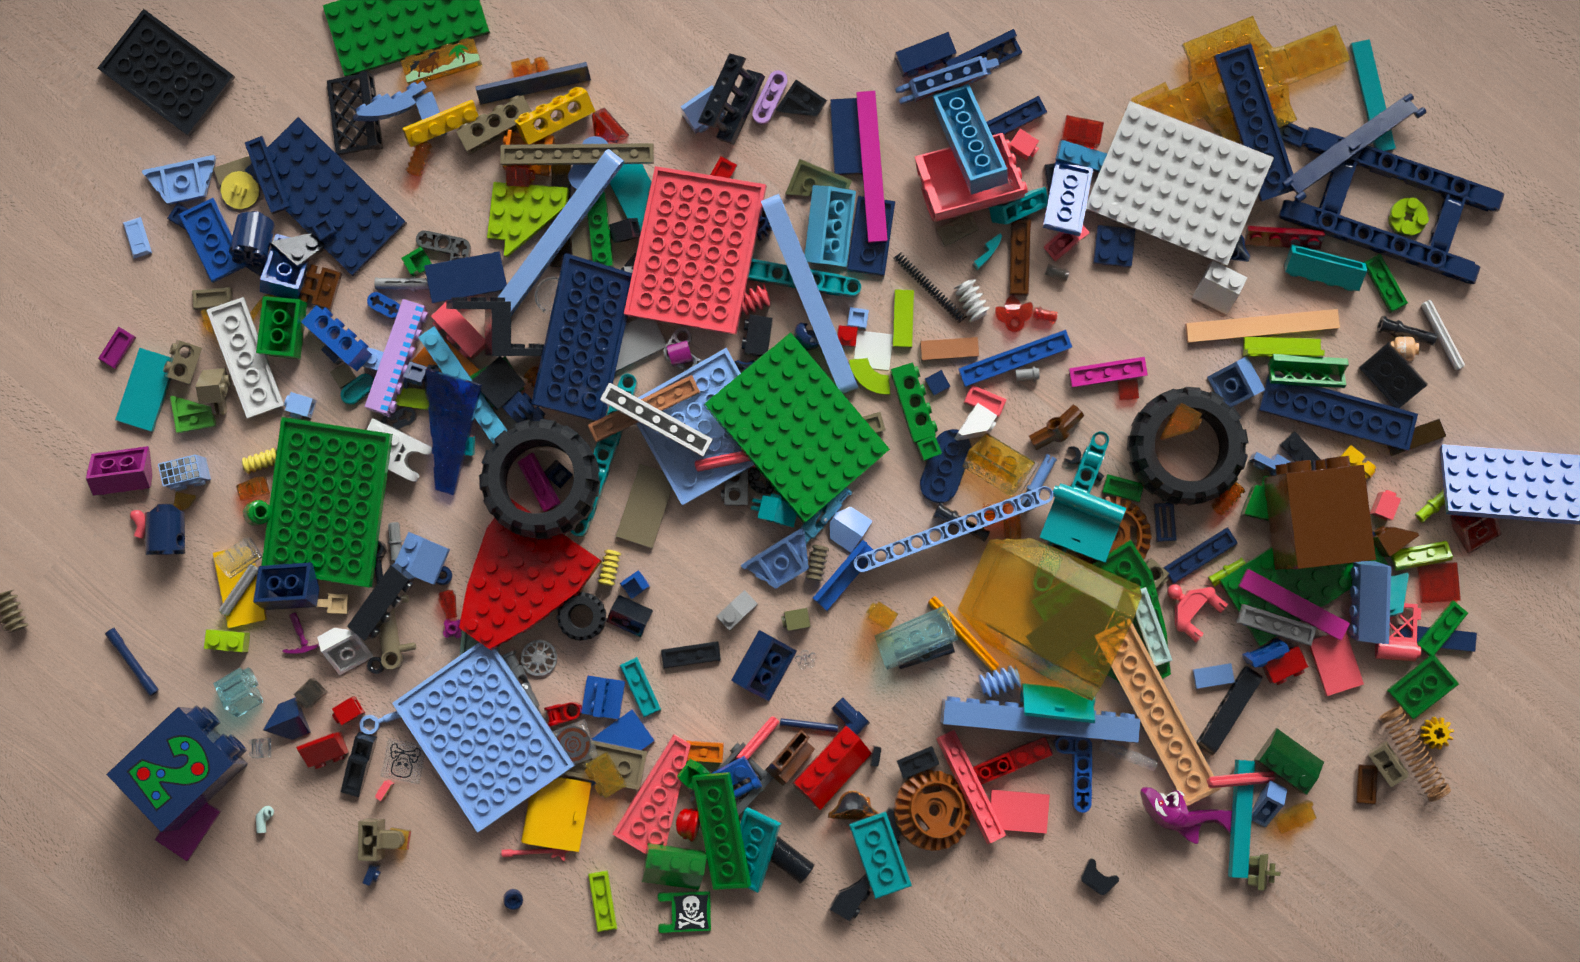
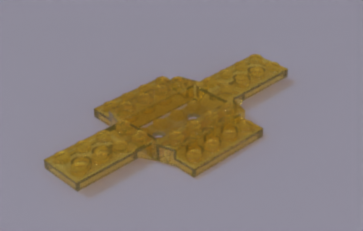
[1125,16,1350,144]

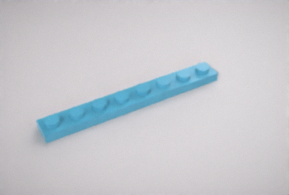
[418,326,508,445]

